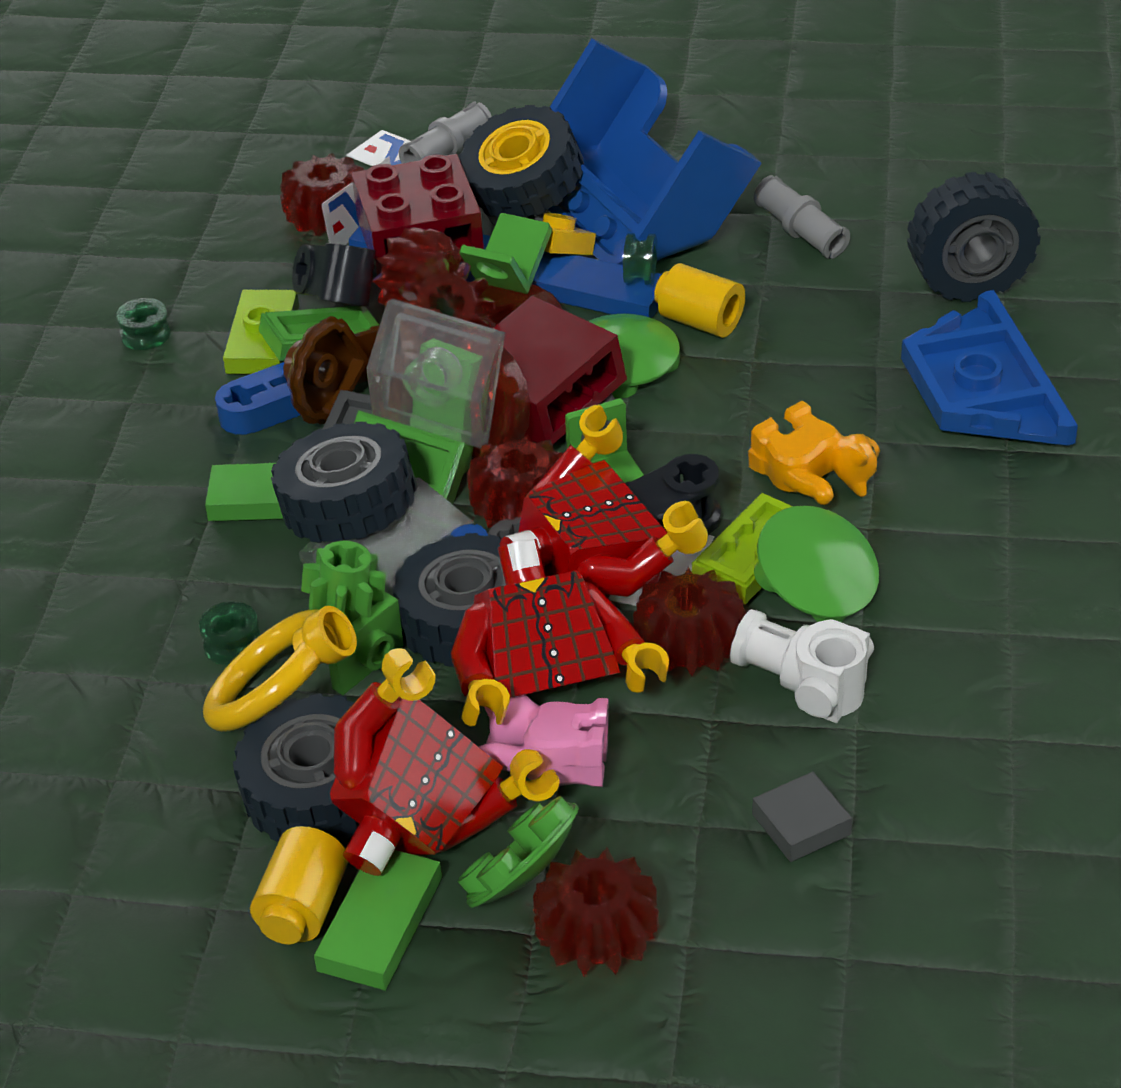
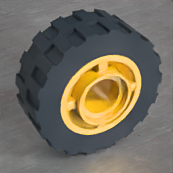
[459,105,584,218]

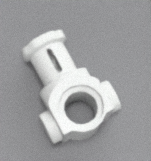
[730,609,874,724]

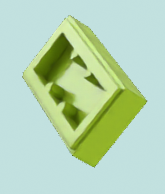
[223,290,299,374]
[692,493,793,605]

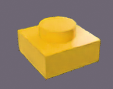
[543,213,596,255]

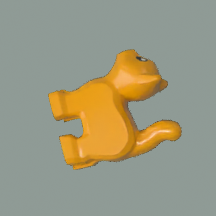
[748,401,879,505]

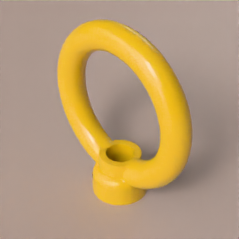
[203,606,357,732]

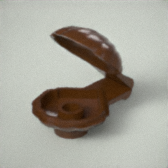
[283,316,422,427]

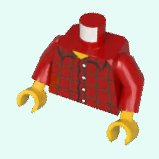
[500,405,708,597]
[451,539,669,726]
[330,648,560,876]

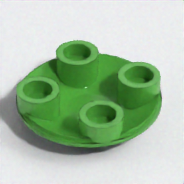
[589,313,680,398]
[754,506,879,623]
[457,796,579,908]

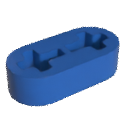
[215,362,300,435]

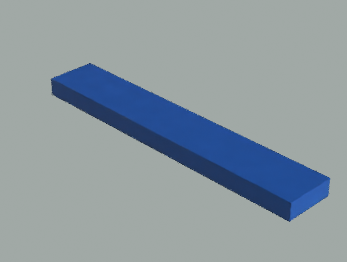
[349,226,662,318]

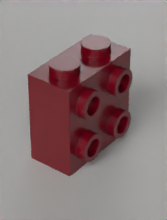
[351,154,484,278]
[464,296,627,449]

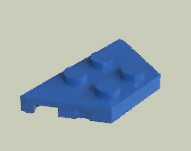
[901,290,1078,446]

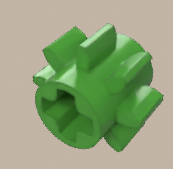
[301,541,386,623]

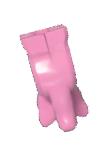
[479,695,609,787]

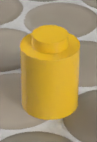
[654,263,745,338]
[250,826,348,945]

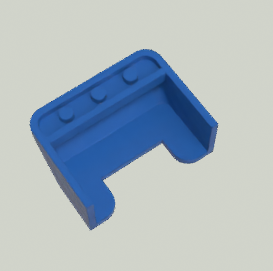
[548,38,762,268]

